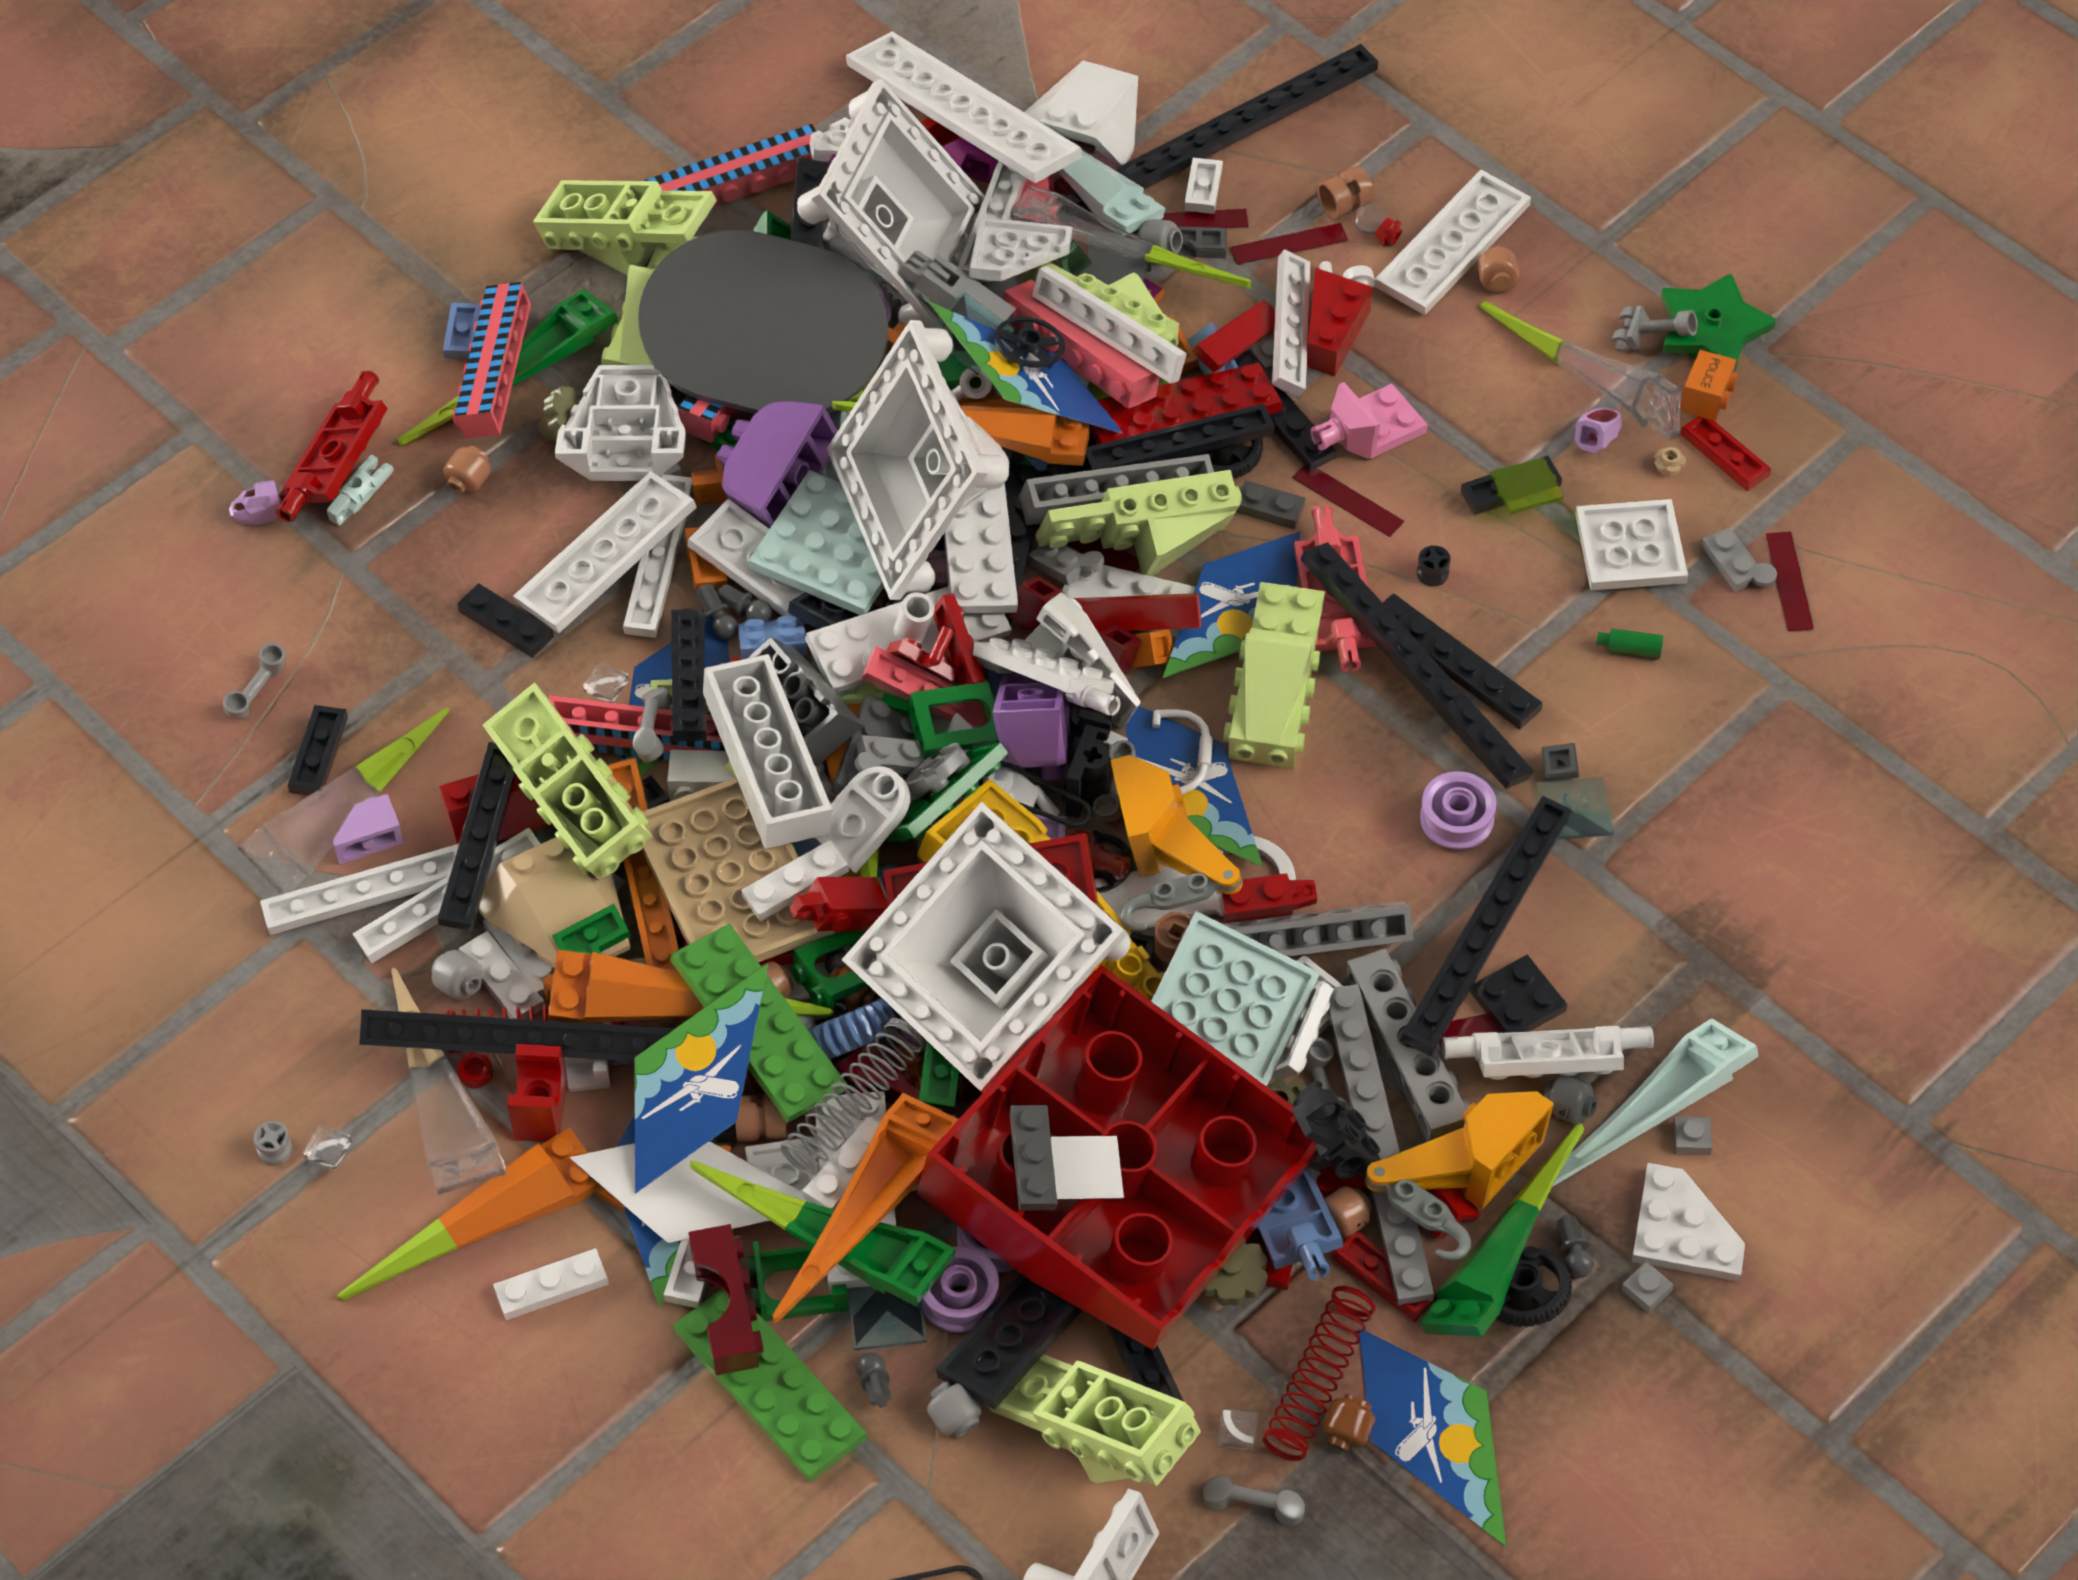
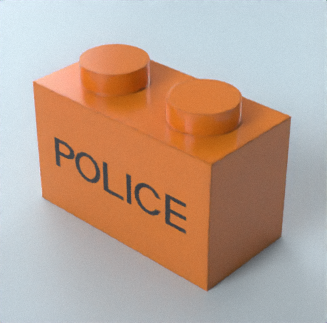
[1679,350,1739,421]

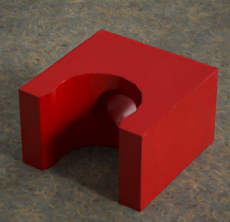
[507,1044,568,1142]

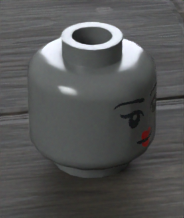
[1543,1075,1597,1126]

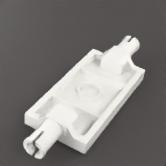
[973,638,1121,716]
[1441,1026,1654,1080]

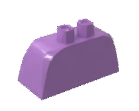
[717,401,838,529]
[993,674,1071,781]

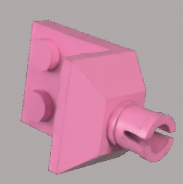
[1310,382,1428,459]

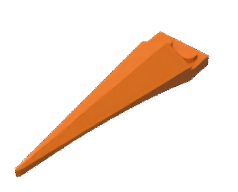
[773,1093,959,1325]

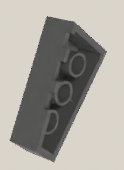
[748,637,864,767]

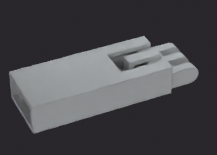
[899,251,1016,330]

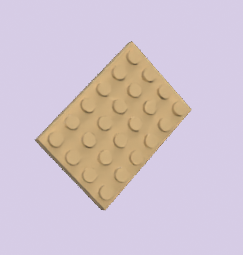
[641,778,835,962]

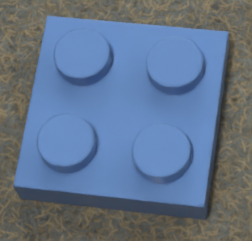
[738,615,808,660]

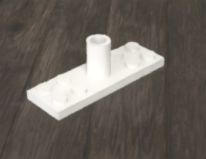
[805,586,1012,693]
[1023,1488,1160,1580]

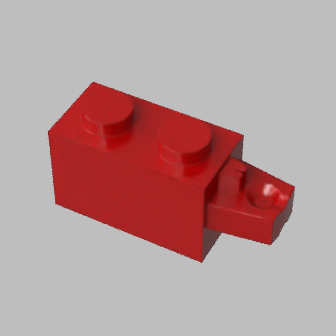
[1219,873,1317,923]
[790,877,889,932]

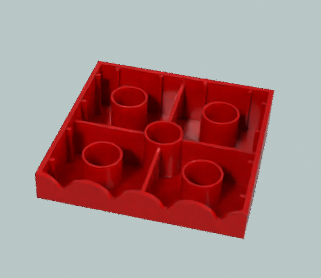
[916,965,1319,1350]

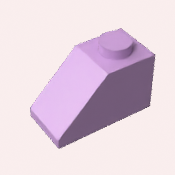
[333,794,404,865]

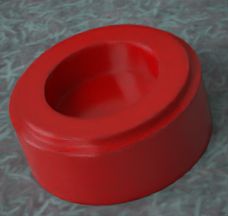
[457,1052,493,1089]

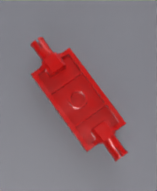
[276,370,388,522]

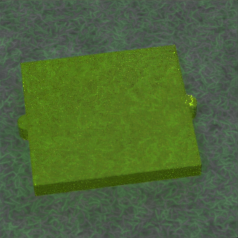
[1491,457,1563,514]

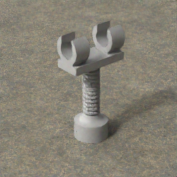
[1611,306,1698,352]

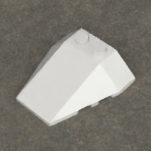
[1024,60,1138,168]
[555,365,686,481]
[1025,592,1141,729]

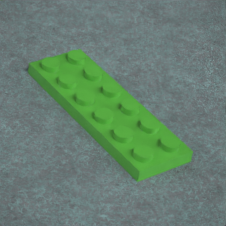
[670,923,847,1123]
[673,1290,867,1483]

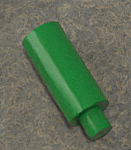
[1596,628,1663,658]

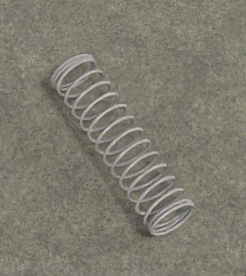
[781,1018,925,1175]

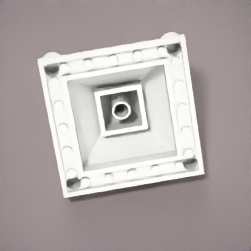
[797,79,985,329]
[827,320,1009,600]
[842,802,1130,1093]

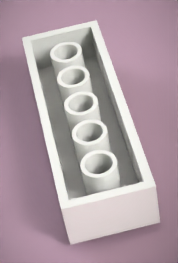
[703,654,832,849]

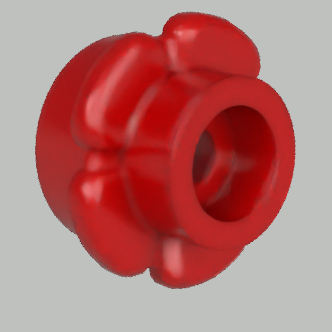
[1375,217,1403,246]

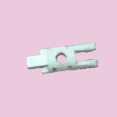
[327,454,394,526]

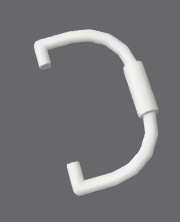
[1152,709,1213,795]

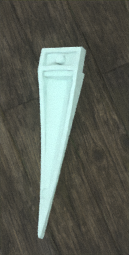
[1058,150,1165,237]
[1552,1018,1759,1187]

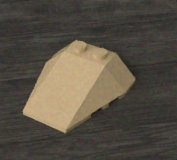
[478,837,630,968]

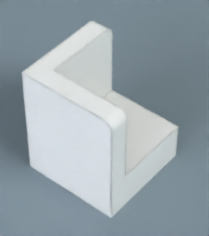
[565,1057,611,1092]

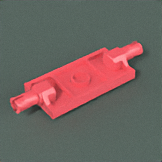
[1294,505,1377,672]

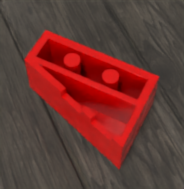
[1307,267,1373,376]

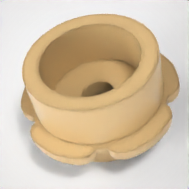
[1655,447,1686,477]

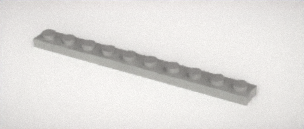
[1327,984,1434,1306]

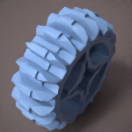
[808,999,898,1059]

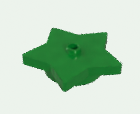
[1661,274,1776,371]

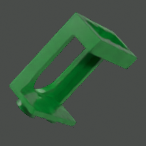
[908,681,999,760]
[790,931,870,1018]
[747,1241,849,1321]

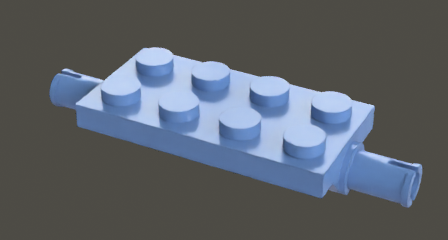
[1256,1167,1343,1281]

